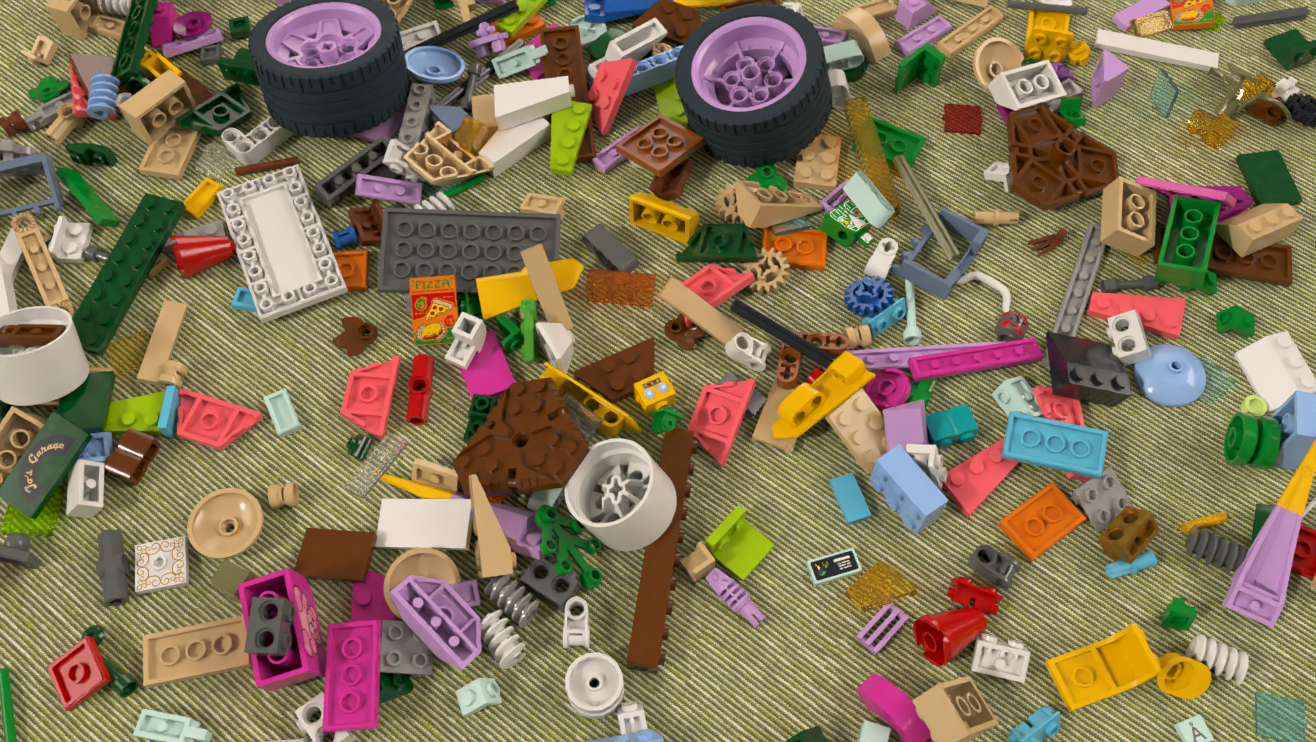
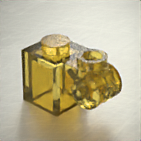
[1187,110,1239,151]
[454,115,490,157]

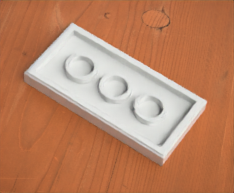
[375,499,474,550]

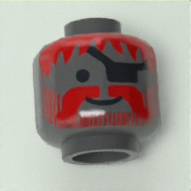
[995,311,1029,342]

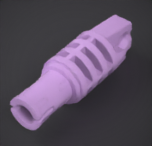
[706,567,766,628]

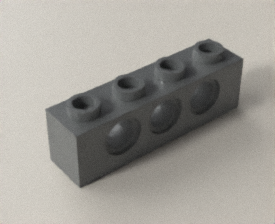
[315,135,389,209]

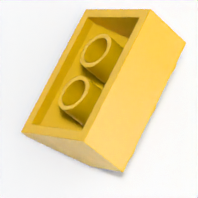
[629,192,700,245]

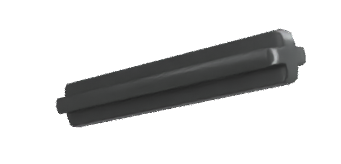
[1232,6,1309,28]

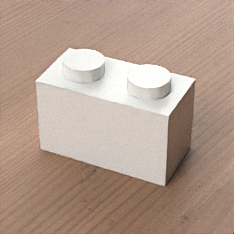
[66,459,105,518]

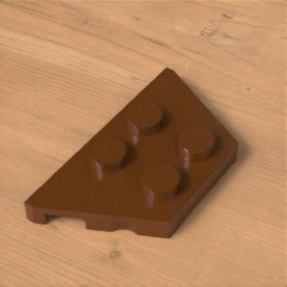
[632,0,701,46]
[574,337,654,404]

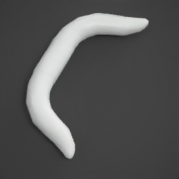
[956,271,1011,313]

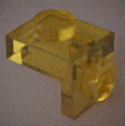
[1236,72,1276,102]

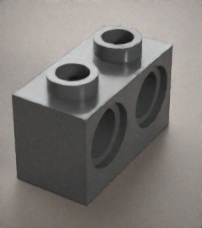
[520,557,581,613]
[244,597,295,656]

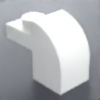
[444,312,486,370]

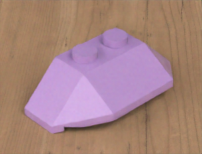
[390,575,482,671]

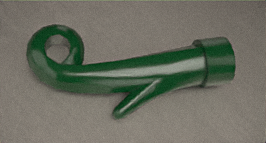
[81,625,139,698]

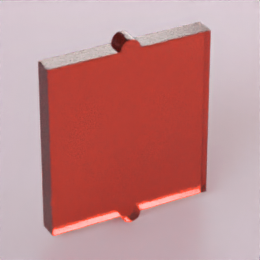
[942,103,983,135]

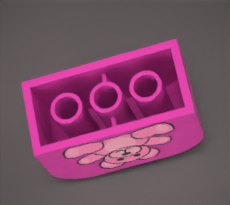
[238,568,326,691]

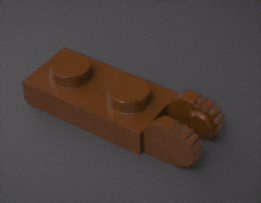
[0,324,66,348]

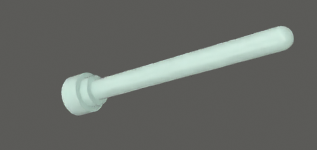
[903,251,922,346]

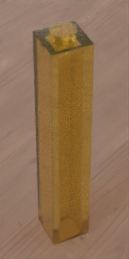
[844,95,900,220]

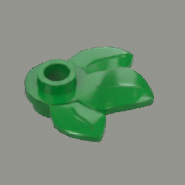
[28,76,69,103]
[746,164,787,193]

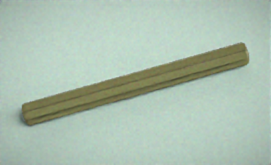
[893,154,960,261]

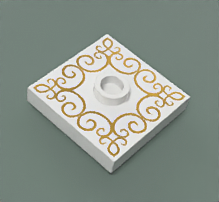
[135,536,189,595]

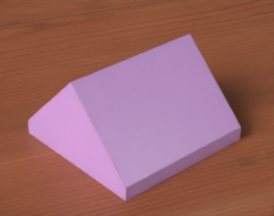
[1091,50,1129,109]
[883,400,929,452]

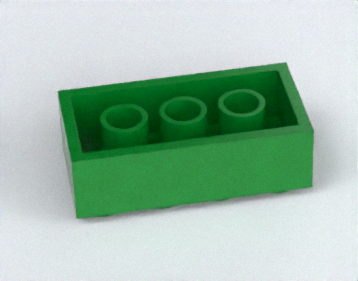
[1154,196,1221,289]

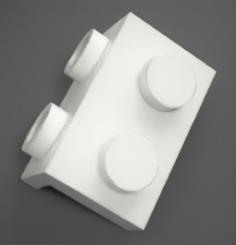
[382,139,427,183]

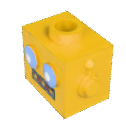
[634,371,676,417]

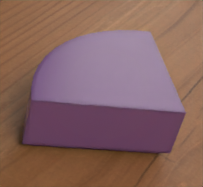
[1052,62,1074,82]

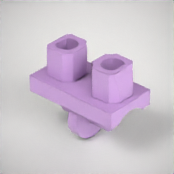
[468,22,509,58]

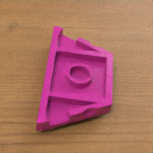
[351,570,403,632]

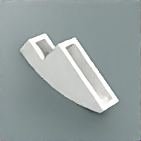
[586,17,668,82]

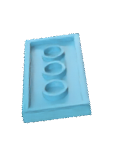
[1001,411,1109,479]

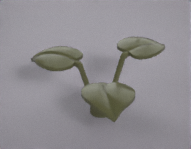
[1208,62,1291,120]

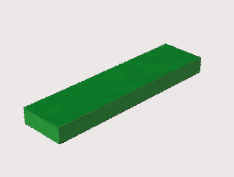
[56,167,121,227]

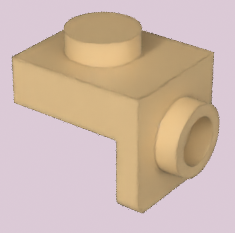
[21,35,59,66]

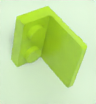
[705,505,774,581]

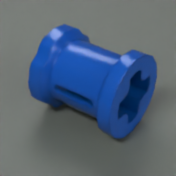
[331,225,359,250]

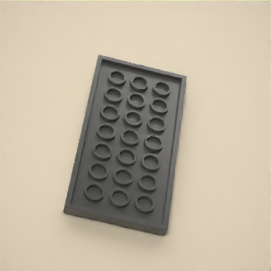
[377,207,561,296]

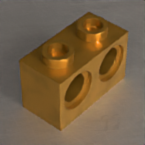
[1098,506,1160,564]

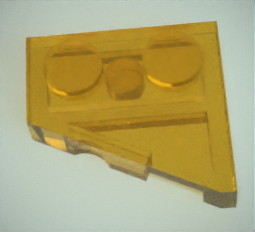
[845,560,917,612]

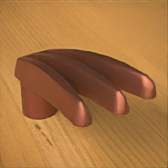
[1028,228,1067,257]

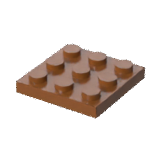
[615,114,705,178]

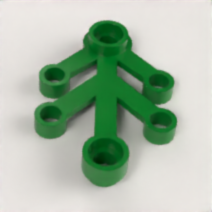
[535,505,602,590]

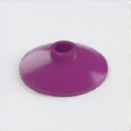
[173,11,213,37]

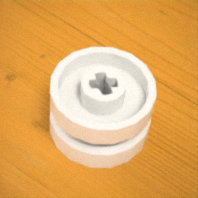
[565,652,624,719]

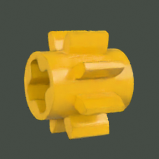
[1066,40,1092,66]

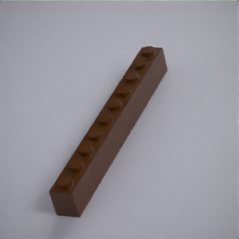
[627,428,698,673]

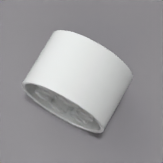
[0,306,90,406]
[565,438,677,551]

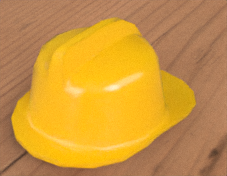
[1155,652,1211,700]

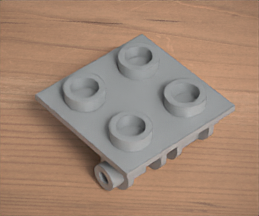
[1070,466,1134,533]
[380,620,433,678]

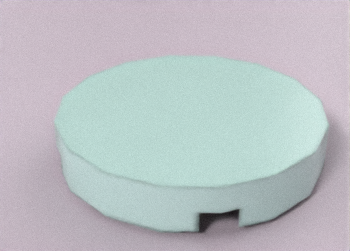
[570,15,607,48]

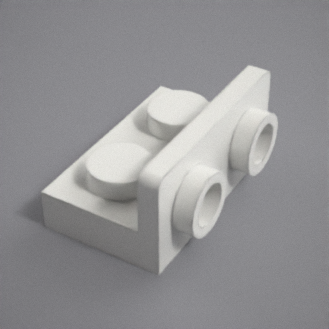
[48,216,94,264]
[906,444,947,490]
[970,633,1031,683]

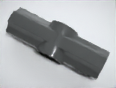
[96,529,130,607]

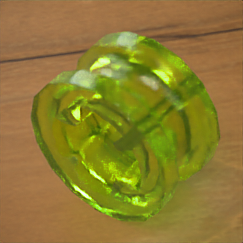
[1206,12,1225,32]

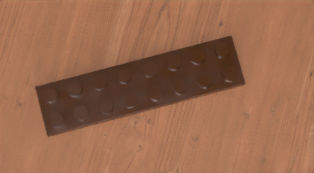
[539,25,597,163]

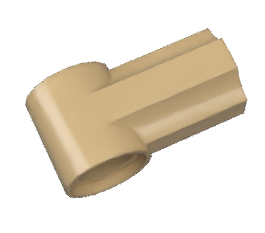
[44,102,85,145]

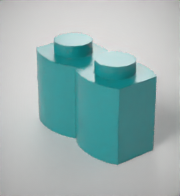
[926,404,979,450]

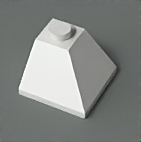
[536,322,575,374]

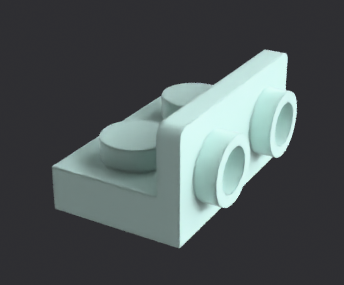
[992,375,1043,418]

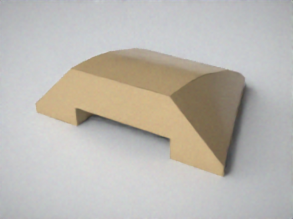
[403,121,495,185]

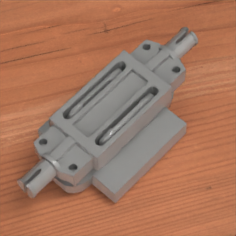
[0,139,45,177]

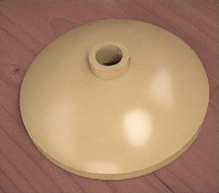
[973,37,1024,95]
[187,488,264,560]
[384,548,461,620]

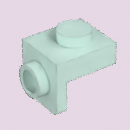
[455,678,502,716]

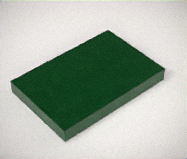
[1236,150,1303,206]
[57,371,116,433]

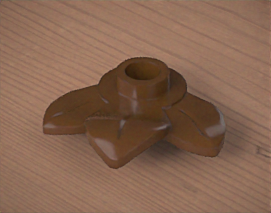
[1245,94,1285,126]
[664,313,708,350]
[332,317,378,356]

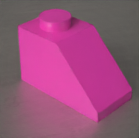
[150,2,179,48]

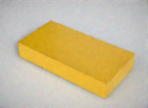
[183,177,224,220]

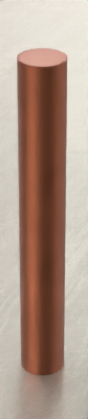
[235,156,300,176]

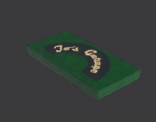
[0,411,93,519]

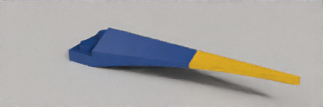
[584,0,740,23]

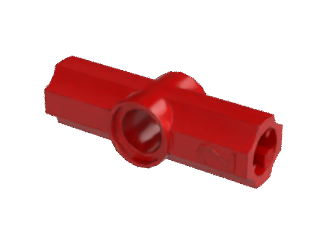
[406,354,435,425]

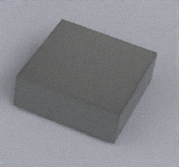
[200,44,223,66]

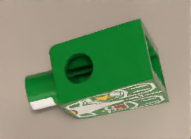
[819,199,875,248]

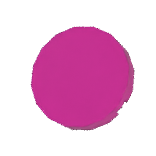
[864,368,911,411]

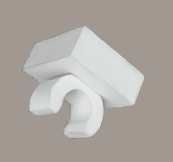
[1268,76,1300,102]

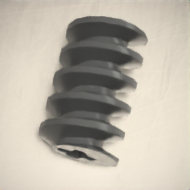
[1185,525,1246,573]

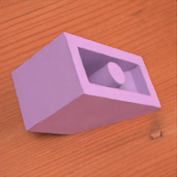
[895,0,937,30]

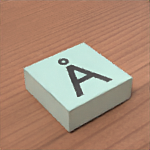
[1173,714,1214,742]

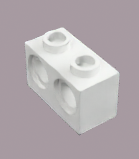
[1106,309,1152,366]
[294,692,355,742]

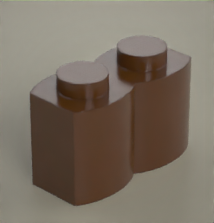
[104,428,161,485]

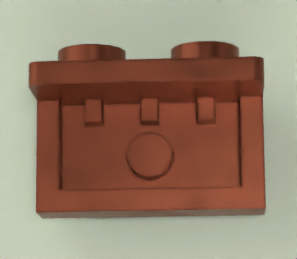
[649,159,694,201]
[348,199,384,247]

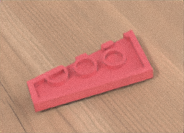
[1033,386,1092,481]

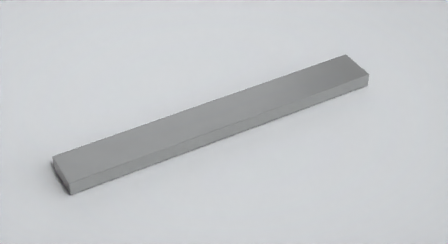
[1040,222,1106,368]

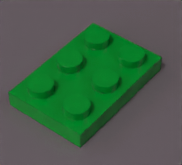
[851,116,926,168]

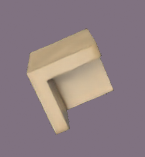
[680,541,715,583]

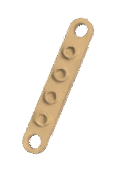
[11,213,76,319]

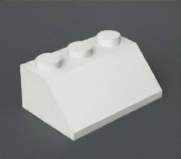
[988,59,1067,111]
[1234,331,1316,414]

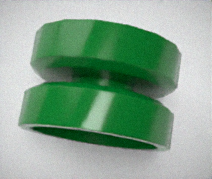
[1224,412,1281,470]

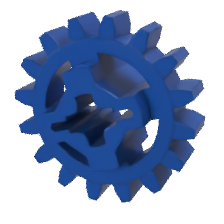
[844,276,894,318]

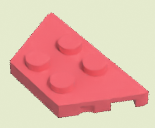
[588,58,638,135]
[682,264,755,327]
[340,356,401,440]
[687,379,757,467]
[177,388,263,451]

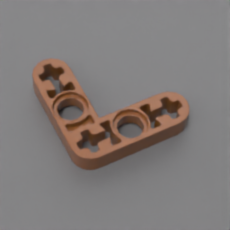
[776,332,850,390]

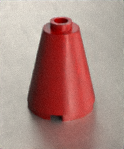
[170,235,236,279]
[913,607,987,667]

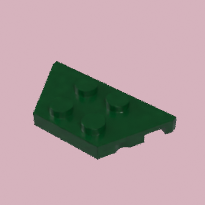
[175,83,252,137]
[675,223,759,263]

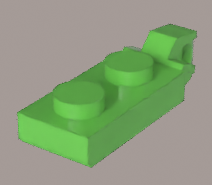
[520,299,539,364]

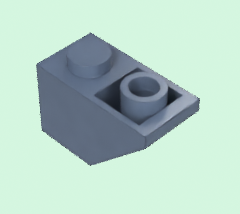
[429,105,474,143]

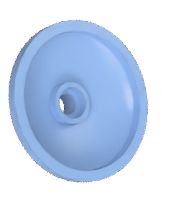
[405,46,465,84]
[1133,344,1206,407]

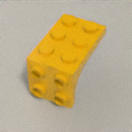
[1023,10,1074,64]
[1045,623,1161,712]

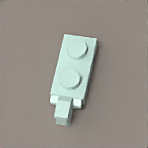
[491,44,548,79]
[133,709,213,742]

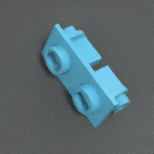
[861,297,907,338]
[1007,706,1061,742]

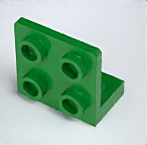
[894,43,946,93]

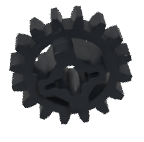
[1284,93,1316,128]

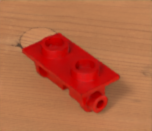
[946,577,1004,616]

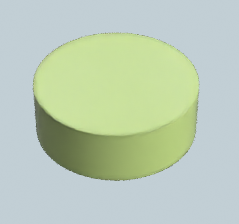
[1240,395,1268,419]

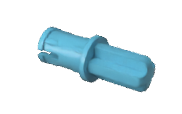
[1105,551,1157,579]

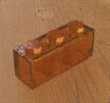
[586,269,656,307]

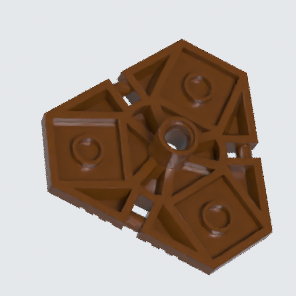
[1007,104,1119,211]
[452,377,590,499]

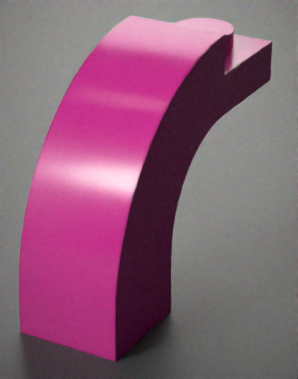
[856,673,933,742]

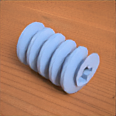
[86,72,120,120]

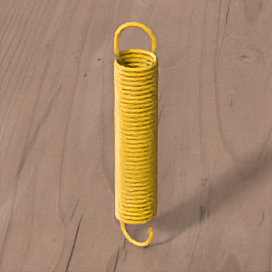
[1174,512,1234,534]

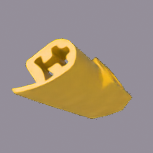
[476,258,584,320]
[772,351,876,440]
[539,362,642,436]

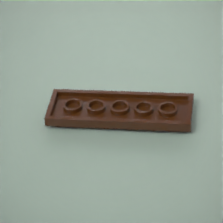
[1153,223,1293,287]

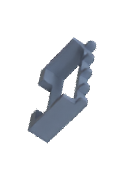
[0,152,65,218]
[891,207,990,300]

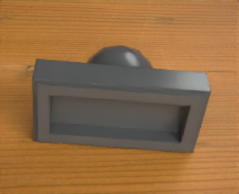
[0,532,42,569]

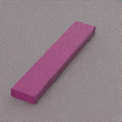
[907,337,1044,382]

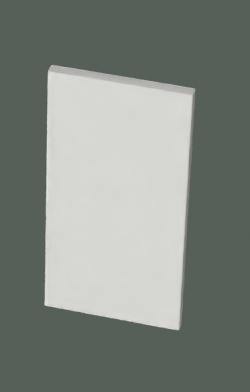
[217,164,348,324]

